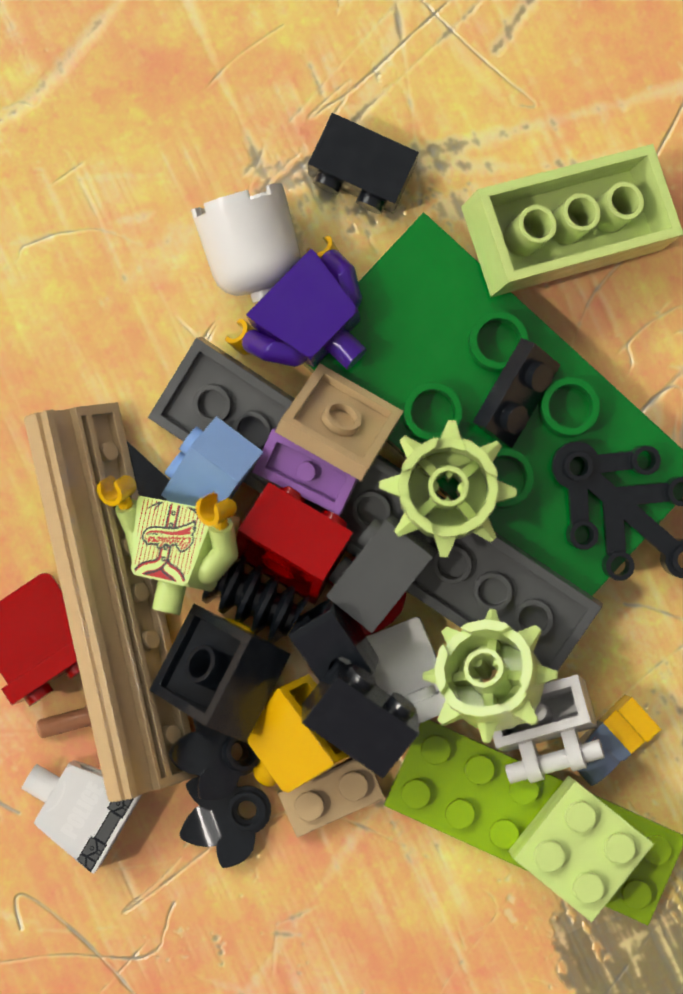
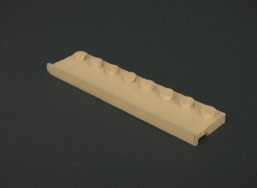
[24,402,198,802]

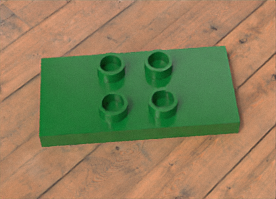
[303,212,683,596]

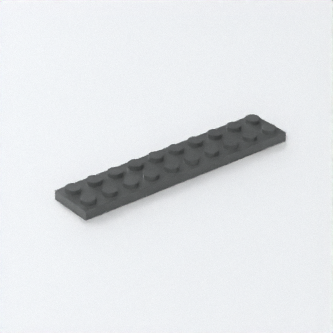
[148,336,603,683]

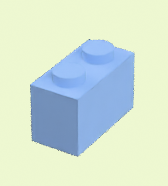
[161,416,263,507]

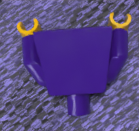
[225,235,367,370]

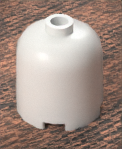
[191,183,300,303]

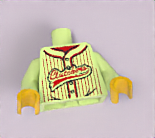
[97,475,241,615]

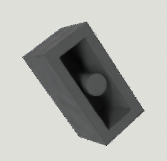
[326,514,438,633]

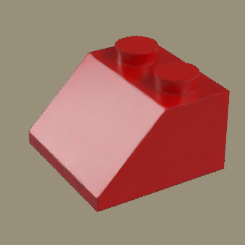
[236,482,353,605]

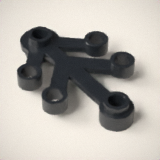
[551,441,683,581]

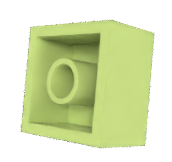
[508,775,654,922]

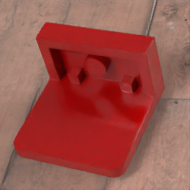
[0,573,80,707]

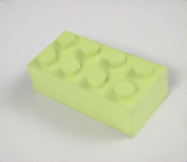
[461,144,683,297]

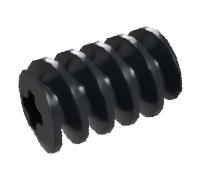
[202,555,311,644]

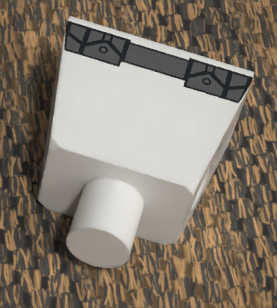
[21,760,143,874]

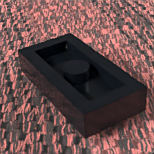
[473,338,560,448]

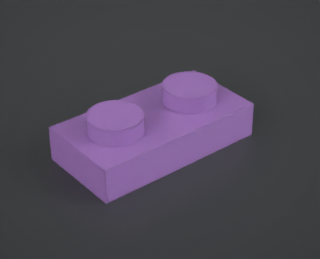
[253,427,358,515]

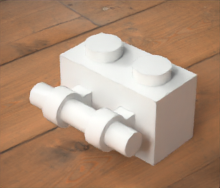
[493,674,605,784]

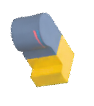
[578,695,662,786]

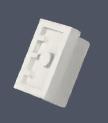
[338,617,446,723]

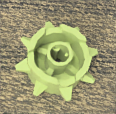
[379,420,517,558]
[422,609,558,743]

